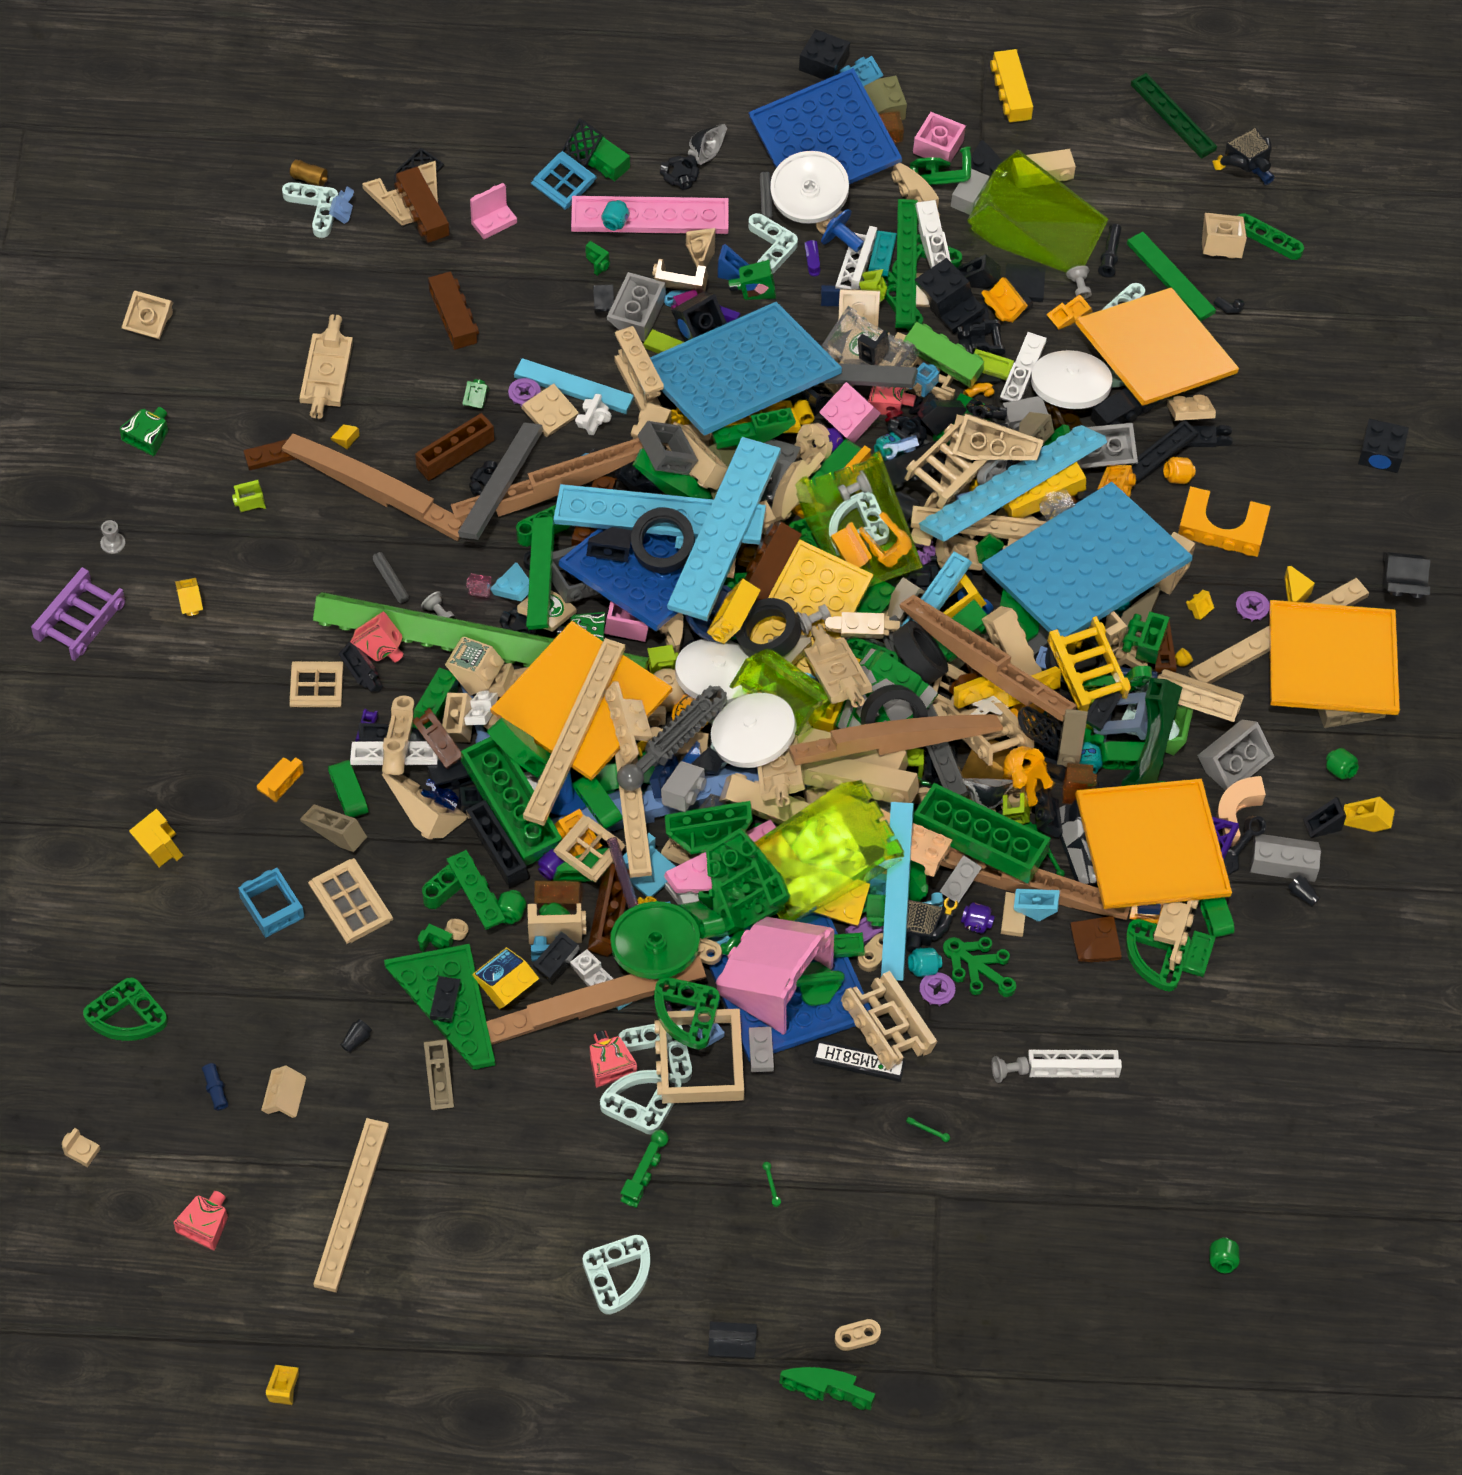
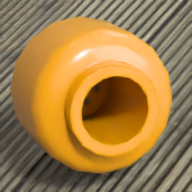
[1163,457,1195,484]

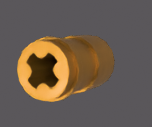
[290,160,328,186]

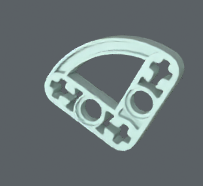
[829,492,889,556]
[600,1070,681,1134]
[583,1235,650,1314]

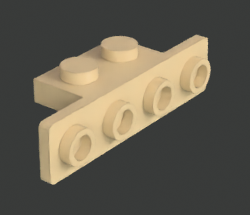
[605,681,652,764]
[1154,900,1199,971]

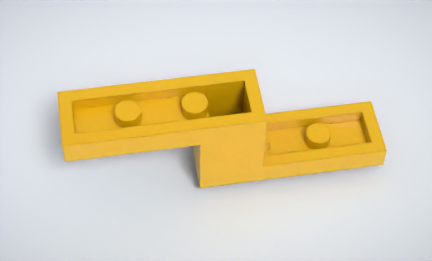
[953,666,1061,709]

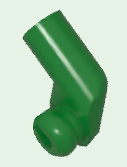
[720,930,745,957]

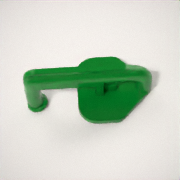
[910,147,971,185]
[786,962,845,1006]

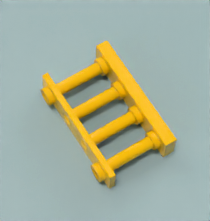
[1047,616,1131,711]

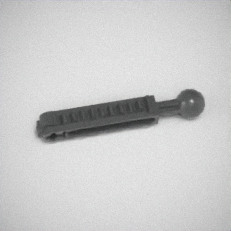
[617,685,728,791]

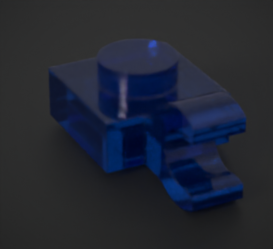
[421,779,459,811]

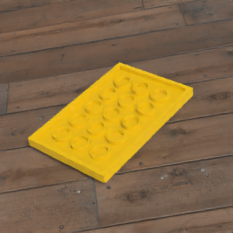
[750,539,874,678]

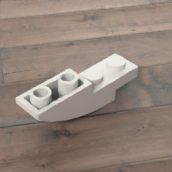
[915,200,951,268]
[1000,332,1047,402]

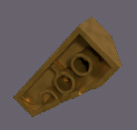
[961,739,1055,792]

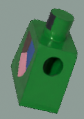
[729,260,776,300]

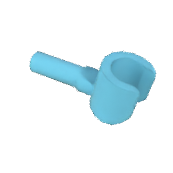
[923,893,943,907]

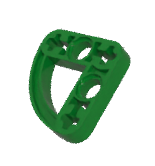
[1125,919,1190,991]
[654,977,720,1049]
[83,978,168,1041]

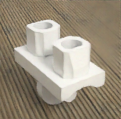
[575,394,612,435]

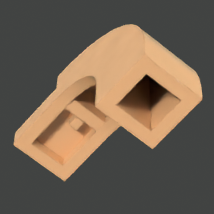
[1216,776,1266,847]

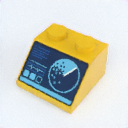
[472,947,539,1010]

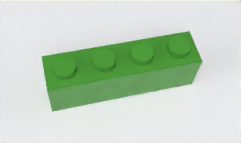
[903,322,984,388]

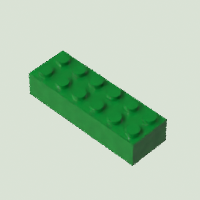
[461,737,562,866]
[913,783,1051,884]

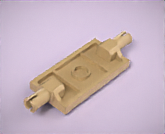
[300,315,353,419]
[804,624,873,707]
[757,731,805,807]

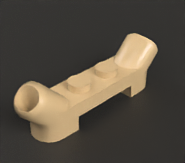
[382,696,415,775]

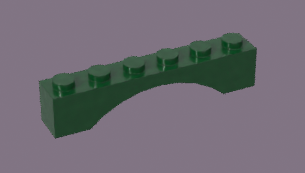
[1121,678,1183,786]

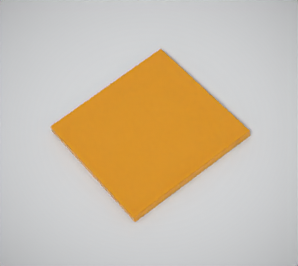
[1075,287,1239,406]
[1269,600,1400,715]
[490,621,673,781]
[1075,779,1232,909]

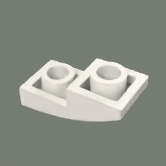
[464,691,498,725]
[570,950,613,986]

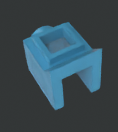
[909,362,940,397]

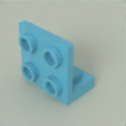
[618,833,676,897]

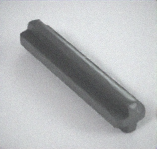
[760,172,773,220]
[373,552,409,604]

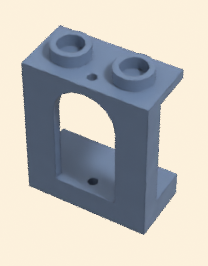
[1093,692,1148,743]

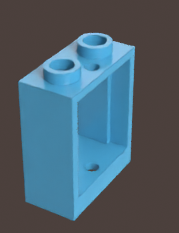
[238,868,304,938]

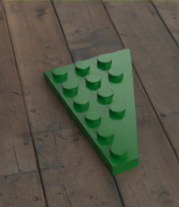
[384,944,495,1070]

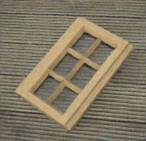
[308,858,393,944]

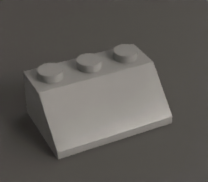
[607,272,666,342]
[1071,423,1138,469]
[1197,719,1275,791]
[1250,834,1321,882]

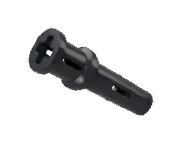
[1098,224,1122,277]

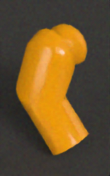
[963,383,994,398]

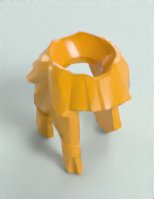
[859,512,912,568]
[1002,746,1053,807]

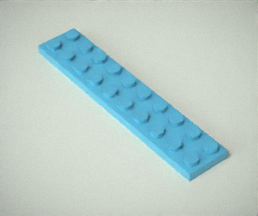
[919,425,1107,542]
[667,437,781,621]
[554,484,766,545]

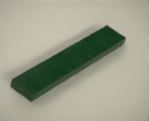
[1131,73,1217,159]

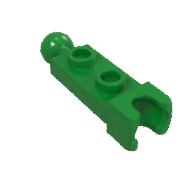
[620,1129,669,1208]

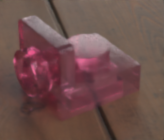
[466,574,492,598]

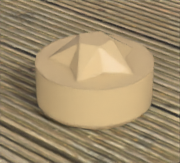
[445,919,468,940]

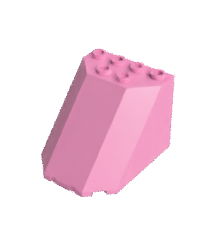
[716,917,834,1035]

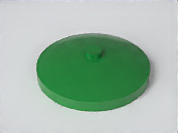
[611,901,700,979]

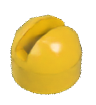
[1175,648,1193,667]

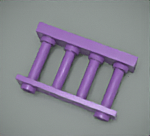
[31,567,125,661]

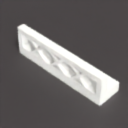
[835,226,877,289]
[350,741,439,765]
[1028,1050,1122,1077]

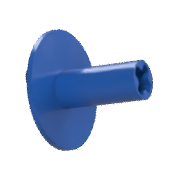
[821,209,864,253]
[550,770,586,816]

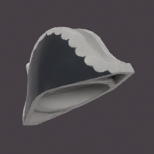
[688,124,727,165]
[962,778,1013,809]

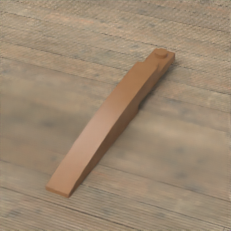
[282,434,464,541]
[451,438,644,522]
[900,594,1077,721]
[789,715,1003,766]
[940,847,1130,920]
[487,956,707,1045]

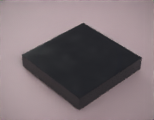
[1005,263,1046,302]

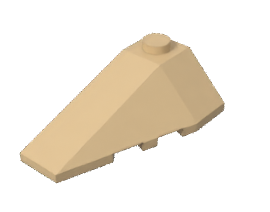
[952,413,1044,460]
[382,773,467,839]

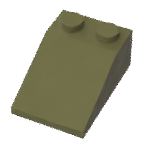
[864,76,907,123]

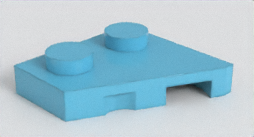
[490,562,529,601]

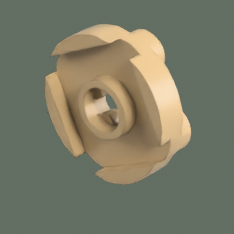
[795,423,833,462]

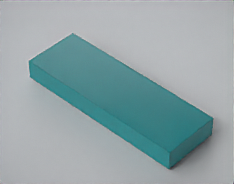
[868,231,897,276]

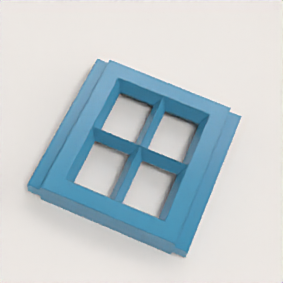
[531,151,597,210]

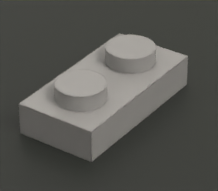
[940,855,982,903]
[749,1027,774,1072]

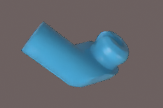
[664,290,691,307]

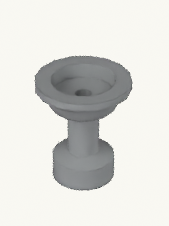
[1066,266,1092,299]
[837,470,873,501]
[100,520,125,554]
[421,591,455,619]
[796,604,831,635]
[992,1056,1029,1083]

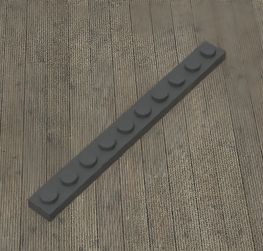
[883,615,970,797]

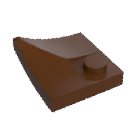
[1070,916,1122,962]

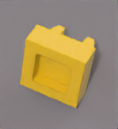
[1186,590,1214,620]

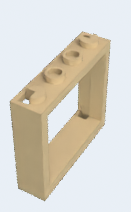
[654,1009,744,1104]

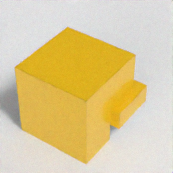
[129,809,183,868]

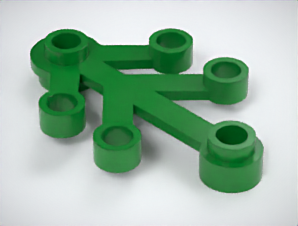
[943,937,1016,997]

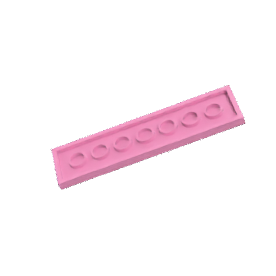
[571,196,728,234]

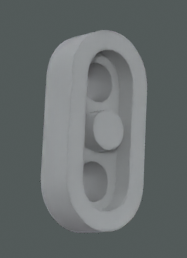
[977,460,1007,485]

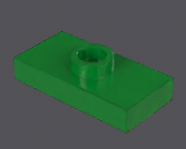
[1182,931,1216,977]

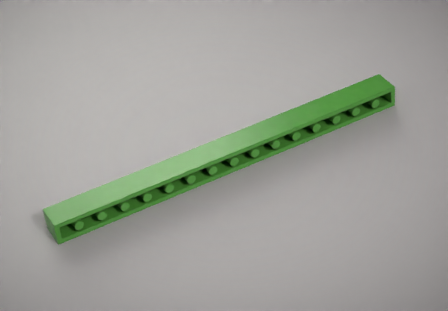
[313,592,649,670]

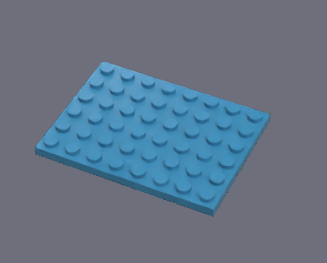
[650,302,842,436]
[982,482,1192,637]

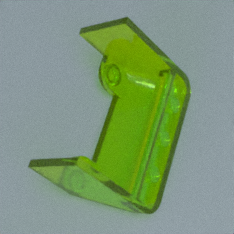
[729,649,831,736]

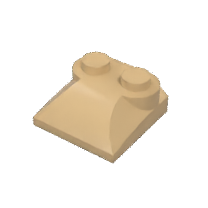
[122,291,173,339]
[935,535,982,570]

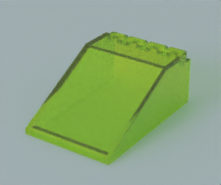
[967,150,1108,273]
[795,451,923,587]
[755,780,905,922]

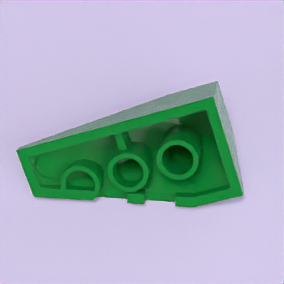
[633,448,712,499]

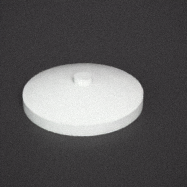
[771,151,849,223]
[1031,350,1112,409]
[675,639,760,705]
[711,693,797,768]

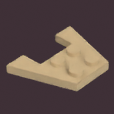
[362,161,438,225]

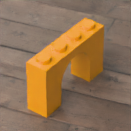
[1178,486,1271,557]

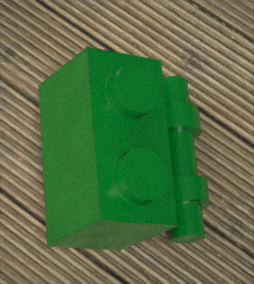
[1122,611,1170,664]

